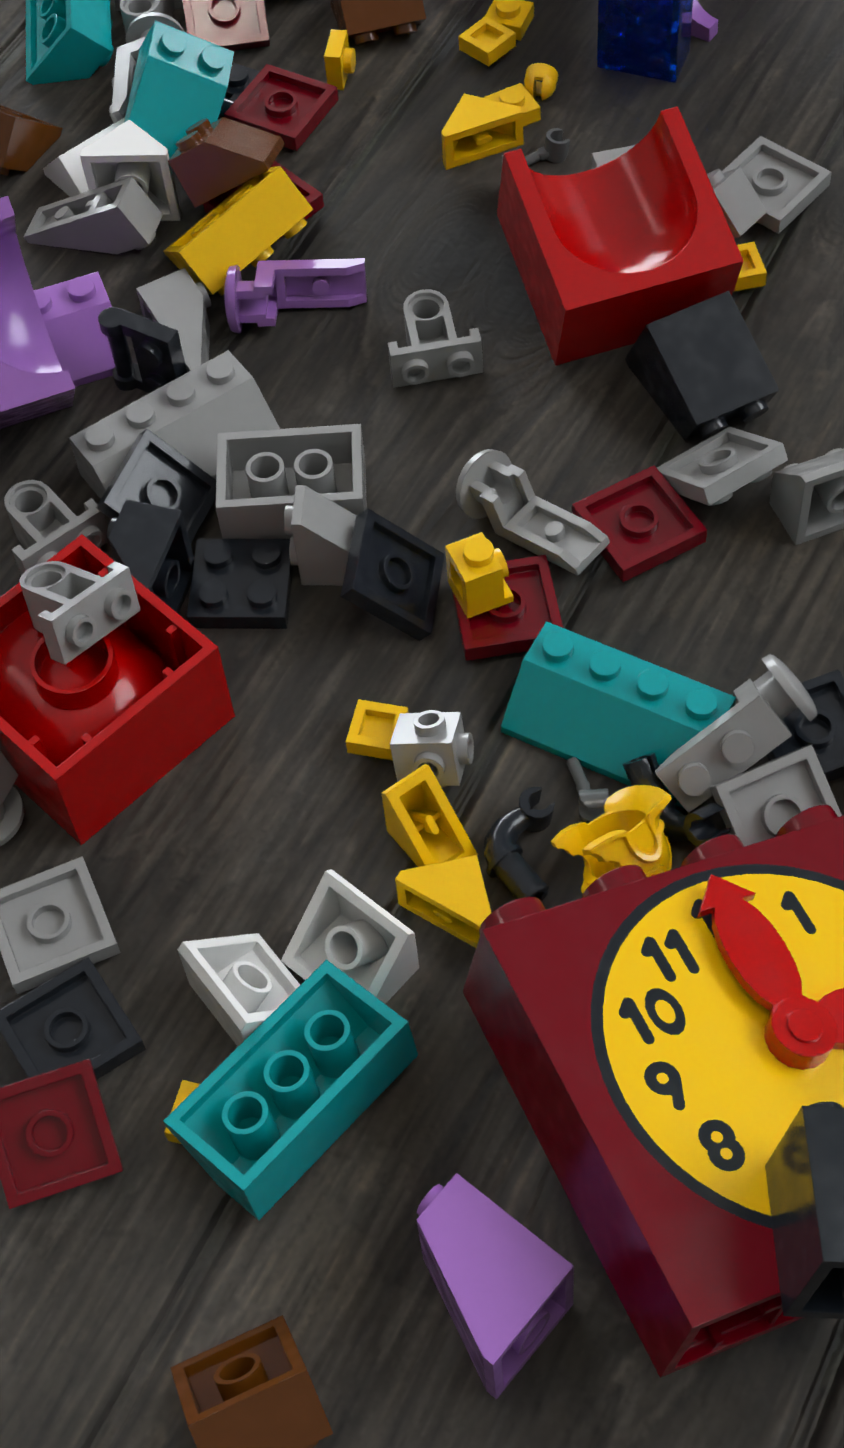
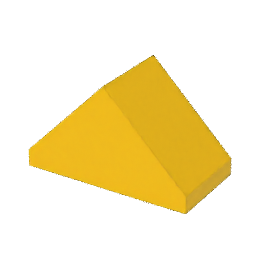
[441,93,524,170]
[381,764,478,867]
[395,855,491,948]

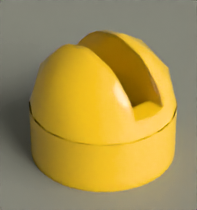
[524,63,558,100]

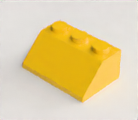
[163,166,313,296]

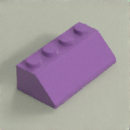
[33,271,115,387]

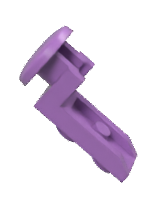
[224,258,367,333]

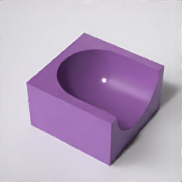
[0,196,75,429]

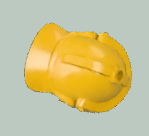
[551,785,672,893]

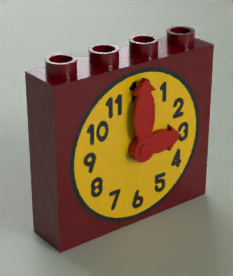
[463,805,844,1378]

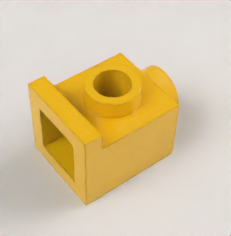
[445,532,514,618]

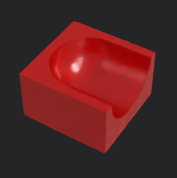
[497,106,744,366]
[0,534,235,846]

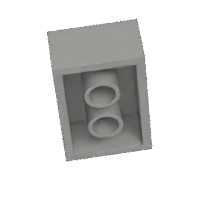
[216,424,367,539]

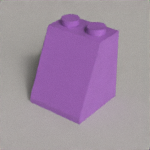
[416,1173,574,1399]

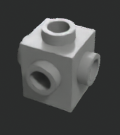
[389,710,474,788]

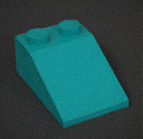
[124,20,234,174]

